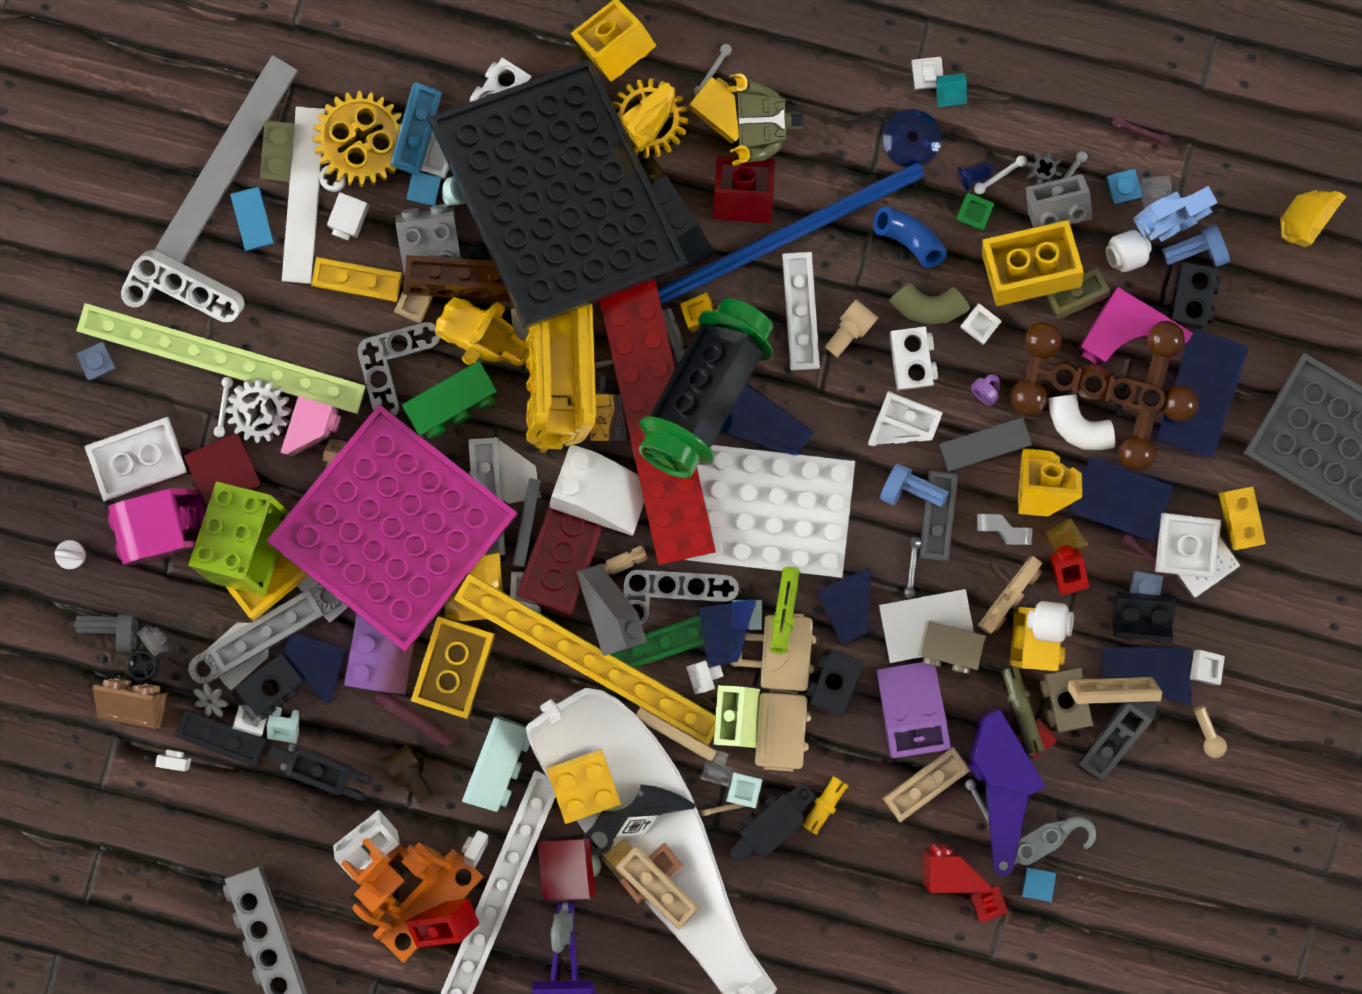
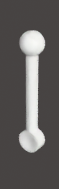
[974,156,1027,195]
[214,377,233,437]

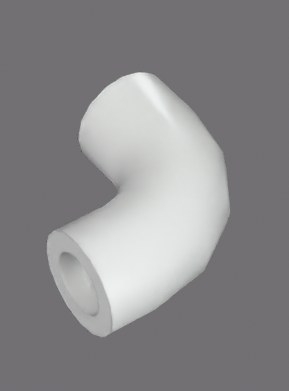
[1048,394,1115,451]

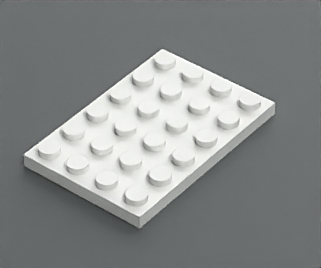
[685,445,855,578]

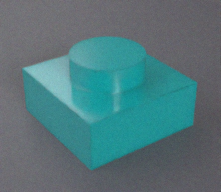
[936,73,967,107]

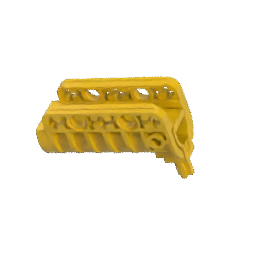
[525,304,596,453]

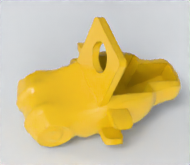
[435,297,530,367]

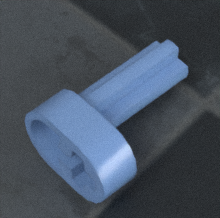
[1162,224,1230,267]
[880,463,949,507]

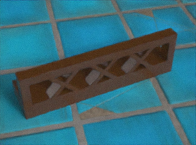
[403,255,512,302]

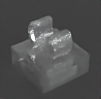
[700,751,734,787]

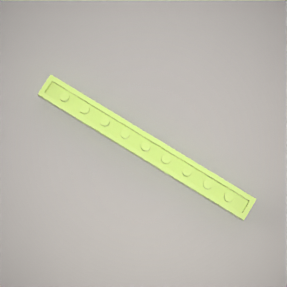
[76,303,367,414]

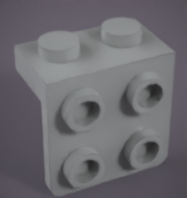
[395,204,461,276]

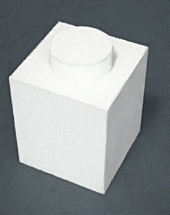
[327,192,370,241]

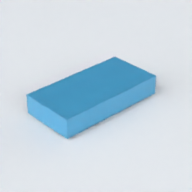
[230,187,275,252]

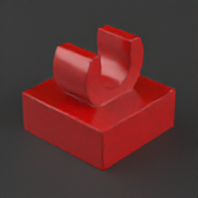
[970,884,1008,923]

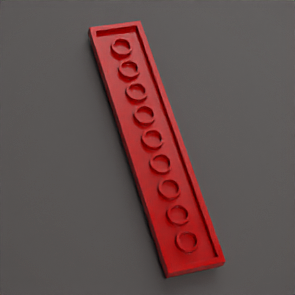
[600,279,716,565]

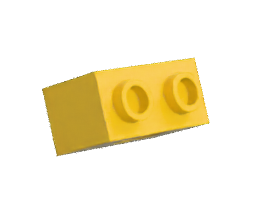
[1218,486,1266,550]

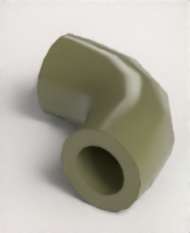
[888,282,971,325]

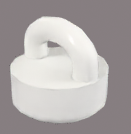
[54,540,86,569]

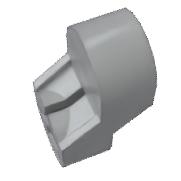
[977,514,1033,545]

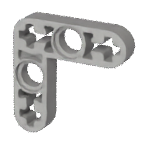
[357,322,441,417]

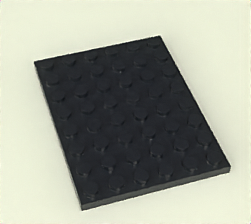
[429,59,688,329]

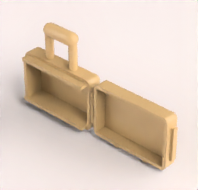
[730,612,816,771]

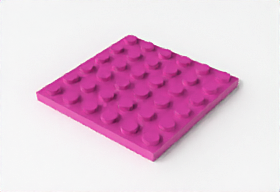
[267,404,517,652]

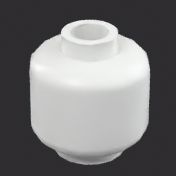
[1105,230,1152,272]
[1027,601,1074,643]

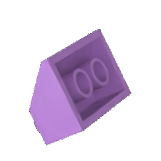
[344,614,415,695]

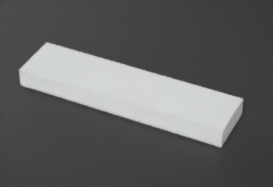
[782,252,820,371]

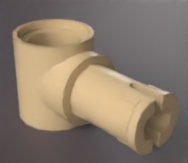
[825,299,879,358]

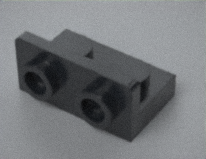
[1112,592,1177,643]

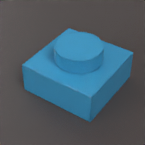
[1105,169,1143,205]

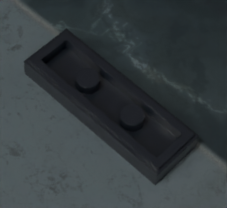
[174,709,268,767]

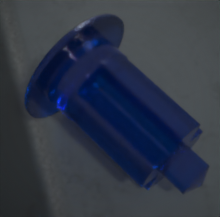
[957,161,995,191]

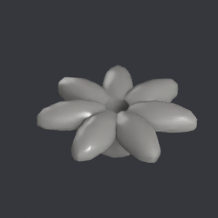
[194,683,228,717]

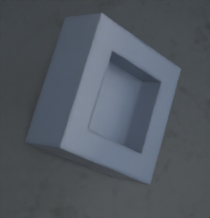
[76,342,117,381]
[1129,571,1163,595]

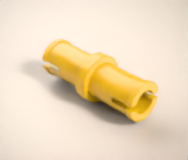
[801,776,849,835]

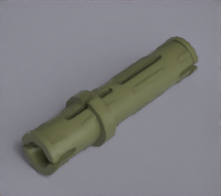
[1001,667,1045,756]

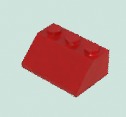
[923,844,991,893]

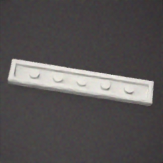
[282,107,326,284]

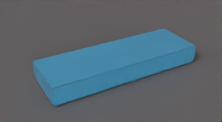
[390,82,442,175]

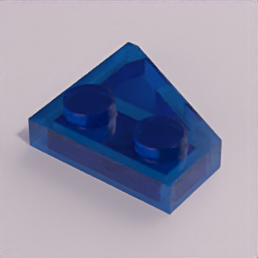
[817,568,870,645]
[699,599,757,667]
[283,633,347,703]

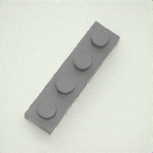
[468,438,506,555]

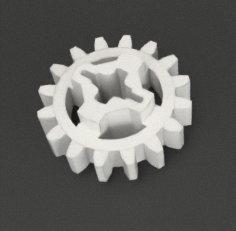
[226,378,291,443]

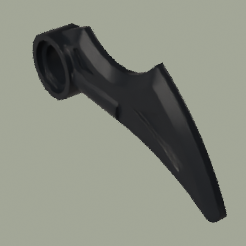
[584,784,695,855]

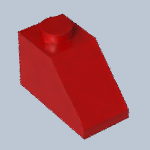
[405,898,480,947]

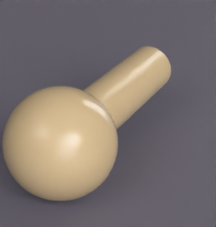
[1194,705,1227,758]

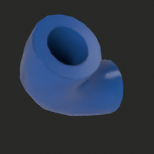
[873,206,947,268]

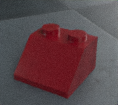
[713,156,775,223]

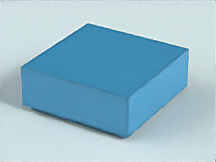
[406,173,442,206]
[1021,867,1056,902]

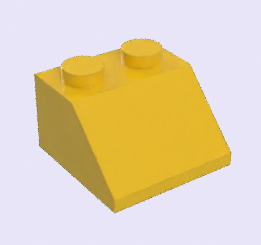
[570,0,656,82]

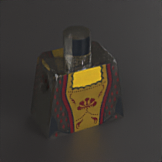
[582,376,628,442]

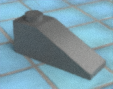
[576,565,647,656]
[1078,701,1158,781]

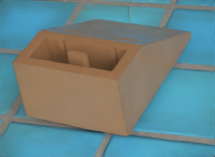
[93,678,167,729]

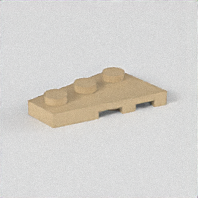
[977,556,1042,634]

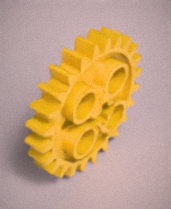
[312,91,402,187]

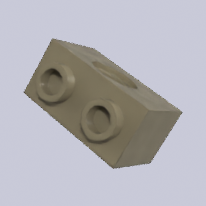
[1040,667,1093,733]

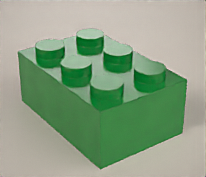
[402,361,500,440]

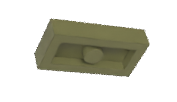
[259,120,295,182]
[1045,268,1111,320]

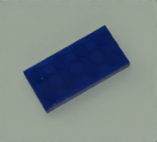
[1155,328,1249,458]

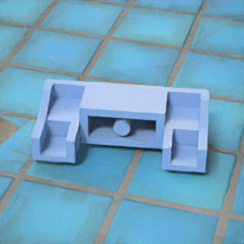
[1133,186,1217,242]

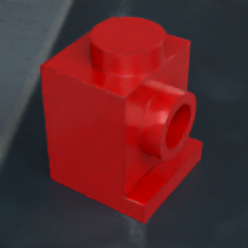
[1050,545,1089,595]

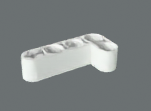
[121,250,244,322]

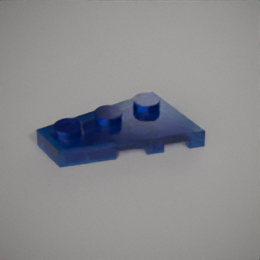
[720,383,814,456]
[1102,647,1192,706]

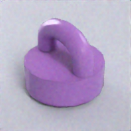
[971,374,1000,406]

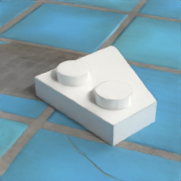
[868,391,943,446]

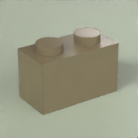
[918,621,986,674]

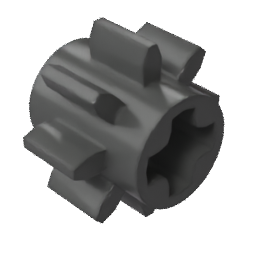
[1025,151,1062,185]

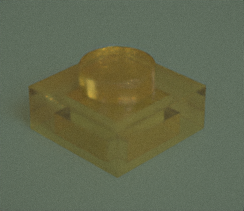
[1046,518,1087,550]
[601,839,633,881]

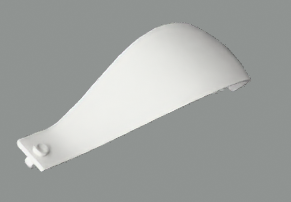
[526,688,777,994]

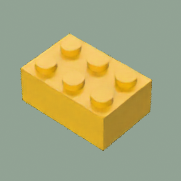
[982,220,1084,306]
[411,616,496,719]

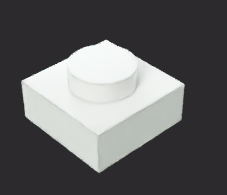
[960,303,1002,345]
[1190,650,1225,686]
[232,705,267,737]
[155,749,191,771]
[462,830,488,869]

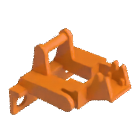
[341,838,484,963]

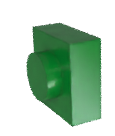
[956,192,995,231]

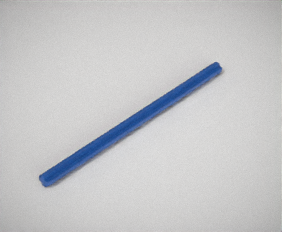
[658,163,925,305]

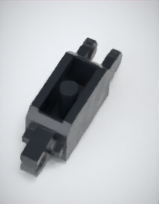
[268,744,373,801]
[729,782,815,862]

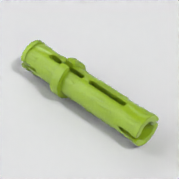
[769,567,800,655]

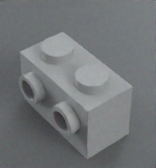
[1025,174,1092,228]

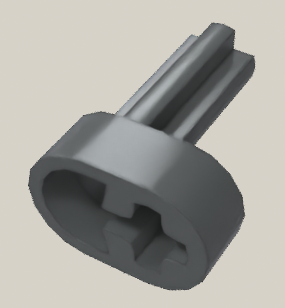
[74,612,138,654]

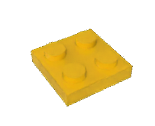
[546,749,621,824]

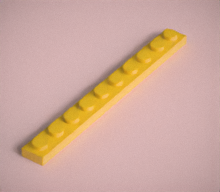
[453,573,716,745]

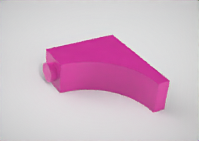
[1077,287,1193,364]

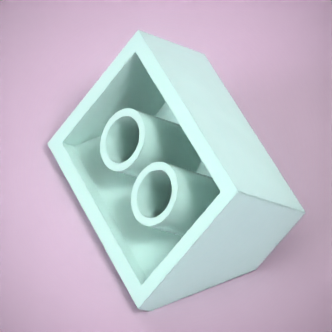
[462,715,530,812]

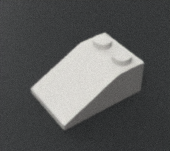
[549,445,644,536]

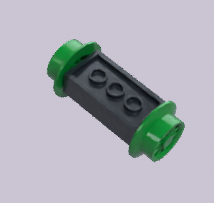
[639,298,773,479]

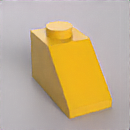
[687,77,739,144]

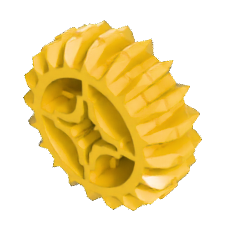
[612,79,688,159]

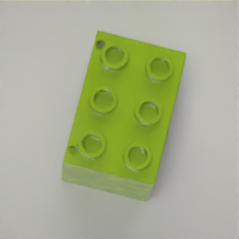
[188,481,290,597]

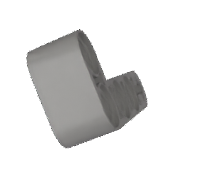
[623,570,739,624]

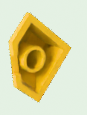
[1018,448,1082,517]

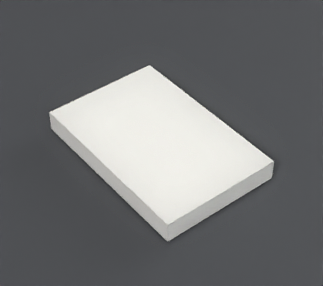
[84,417,188,502]
[879,589,974,663]

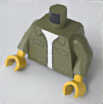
[727,74,803,166]

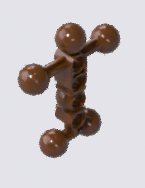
[1010,321,1199,472]

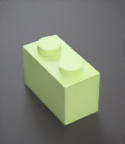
[714,685,760,748]

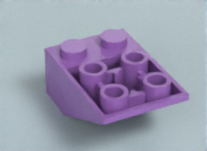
[876,662,951,759]

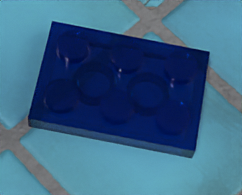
[1069,456,1173,542]

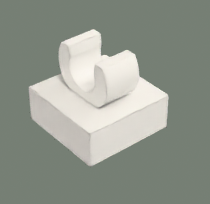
[911,57,943,91]
[686,661,723,694]

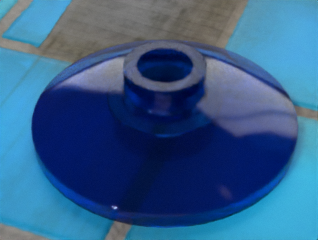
[883,109,941,167]

